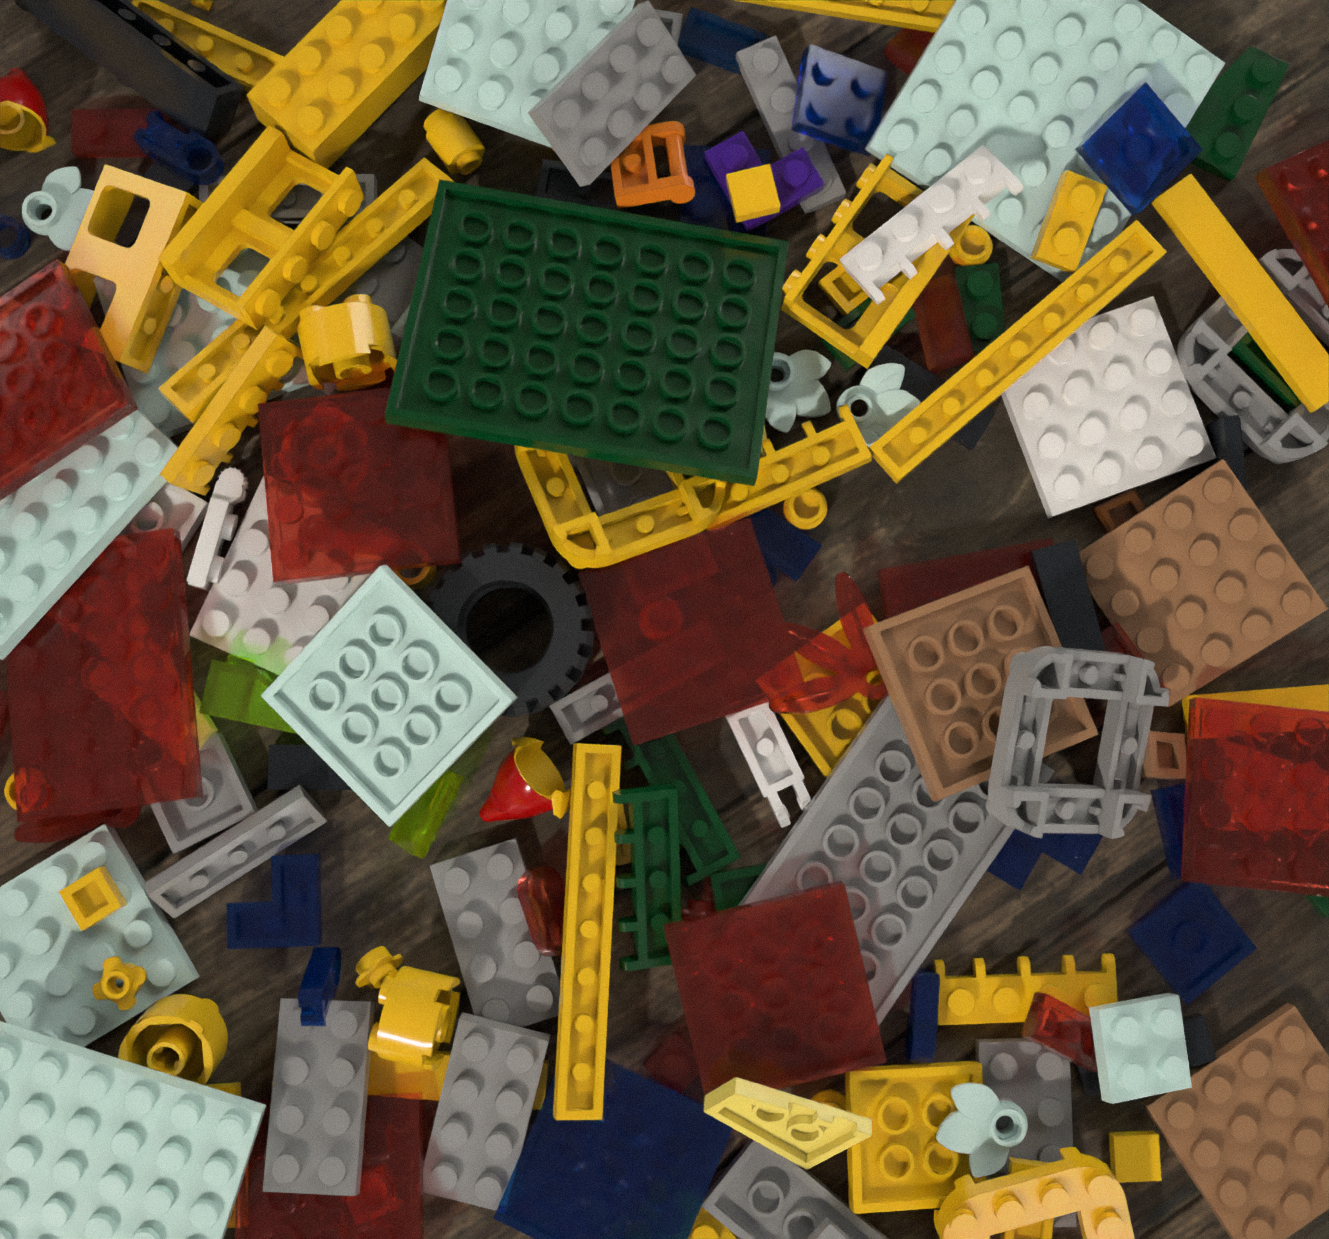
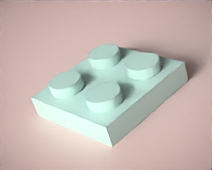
[1089,993,1192,1104]

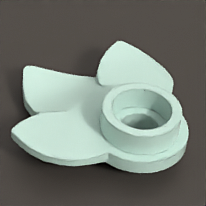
[22,167,94,251]
[765,350,831,433]
[836,363,921,447]
[936,1082,1028,1177]

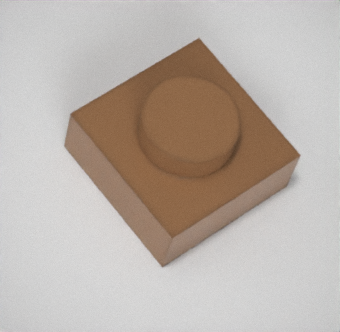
[1141,731,1188,780]

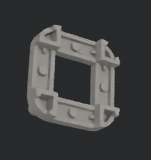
[1175,249,1329,464]
[986,646,1169,839]

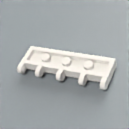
[839,145,1024,305]

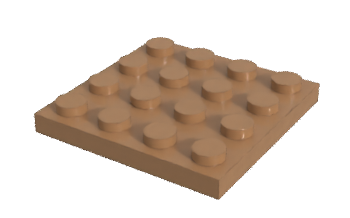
[1079,459,1328,707]
[863,566,1098,801]
[1141,1003,1329,1239]

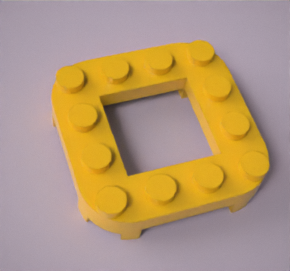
[514,445,726,569]
[934,1147,1135,1239]

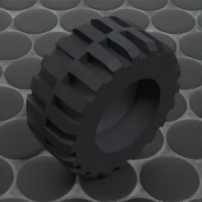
[425,542,596,717]

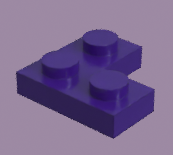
[705,131,825,233]

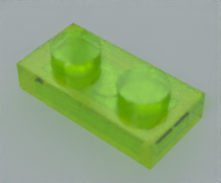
[388,768,464,859]

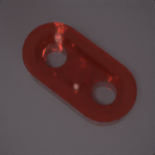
[517,866,565,957]

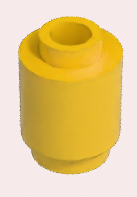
[423,108,485,175]

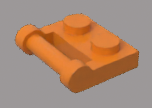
[610,121,695,209]

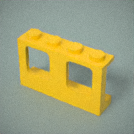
[158,126,365,330]
[781,154,975,369]
[39,164,203,374]

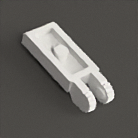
[186,467,249,591]
[725,697,811,828]

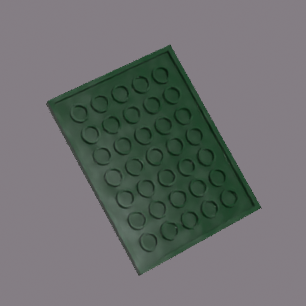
[385,179,789,486]

